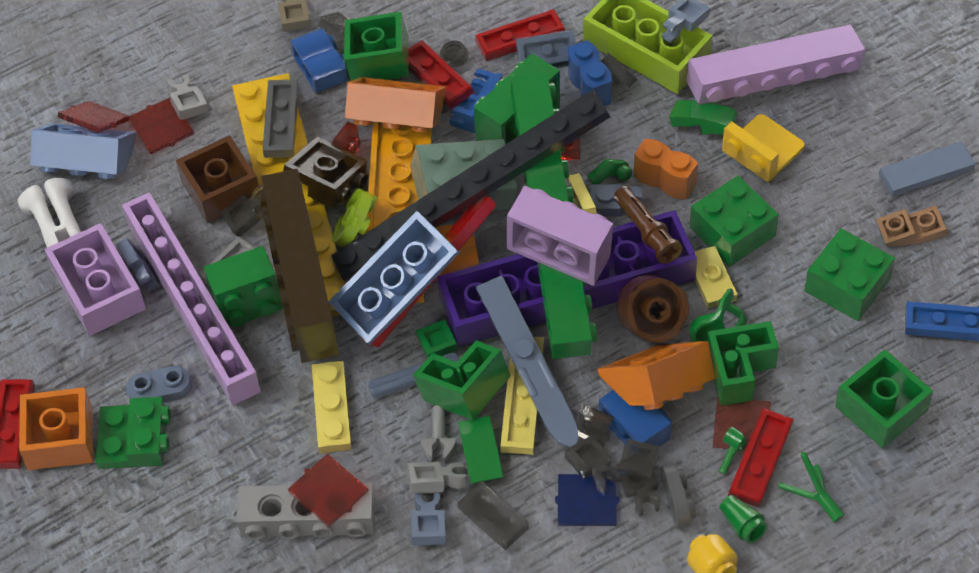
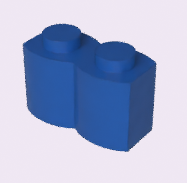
[290,28,347,93]
[568,40,612,106]

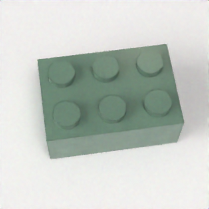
[410,139,517,213]

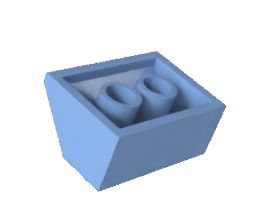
[30,123,136,178]

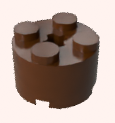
[617,275,689,342]

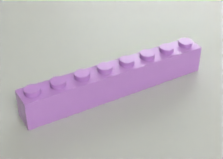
[122,192,261,406]

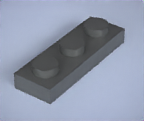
[263,80,299,158]

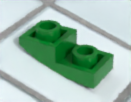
[669,100,738,135]
[458,416,503,485]

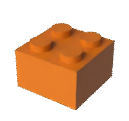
[19,387,93,470]

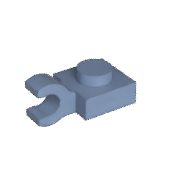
[662,0,710,43]
[591,184,643,216]

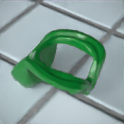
[689,288,747,342]

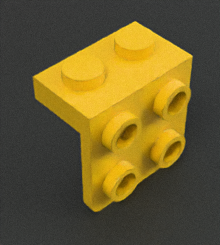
[722,114,805,183]

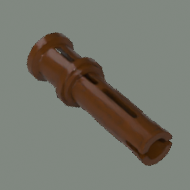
[613,186,682,264]

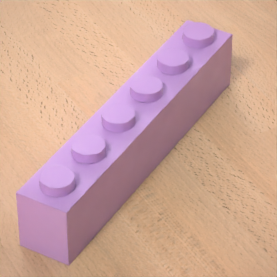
[685,25,865,105]

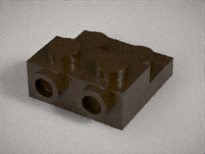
[283,137,368,208]

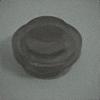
[440,40,469,68]

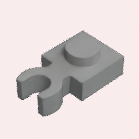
[167,75,208,120]
[407,461,466,494]

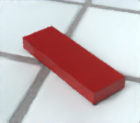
[475,9,565,61]
[408,40,474,109]
[0,379,35,469]
[728,408,794,508]

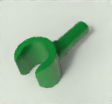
[718,427,746,475]

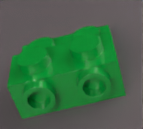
[96,396,171,469]

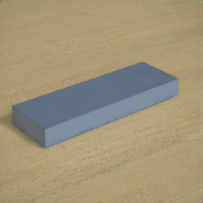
[879,142,976,197]

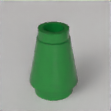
[719,495,768,543]

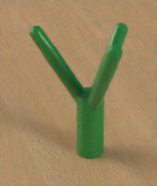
[778,452,844,523]

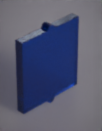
[555,474,620,526]

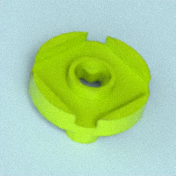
[332,189,377,248]

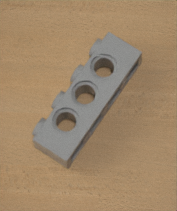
[237,483,375,540]

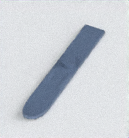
[476,276,578,448]

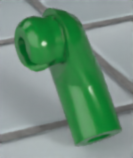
[586,159,633,184]

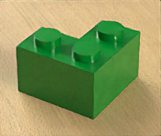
[707,321,779,406]
[413,340,511,420]

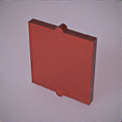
[128,97,194,155]
[57,100,129,133]
[712,396,771,453]
[288,453,369,527]

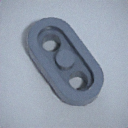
[126,366,192,402]

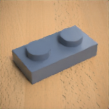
[515,30,575,64]

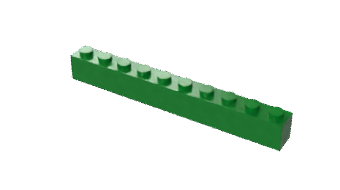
[511,71,597,359]

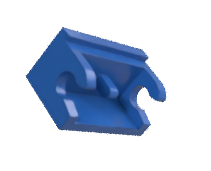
[449,69,503,134]

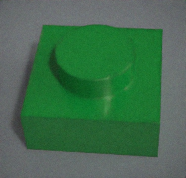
[415,319,457,358]

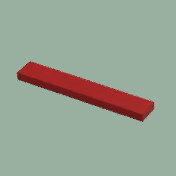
[359,197,497,348]

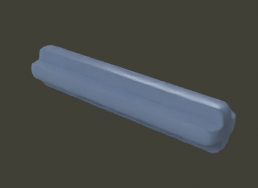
[368,353,459,399]

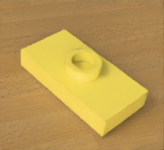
[695,246,737,309]

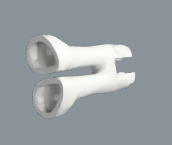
[18,178,81,248]

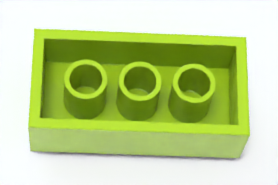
[583,0,713,94]

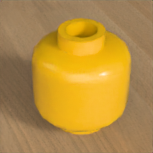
[687,534,738,573]

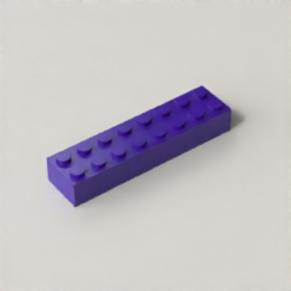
[437,210,697,347]

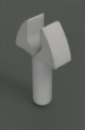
[420,405,457,464]

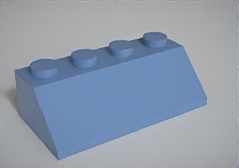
[328,211,459,345]

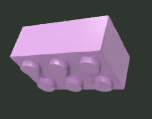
[507,186,613,286]
[44,223,146,337]

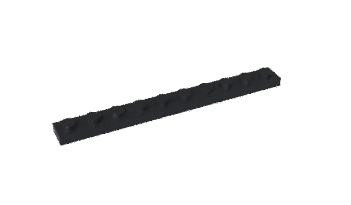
[331,89,611,283]

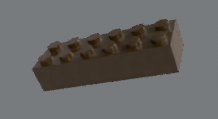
[258,168,339,363]

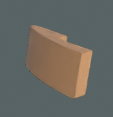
[876,205,948,247]

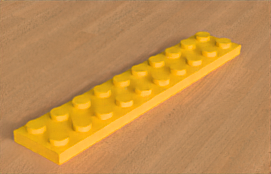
[232,73,346,317]

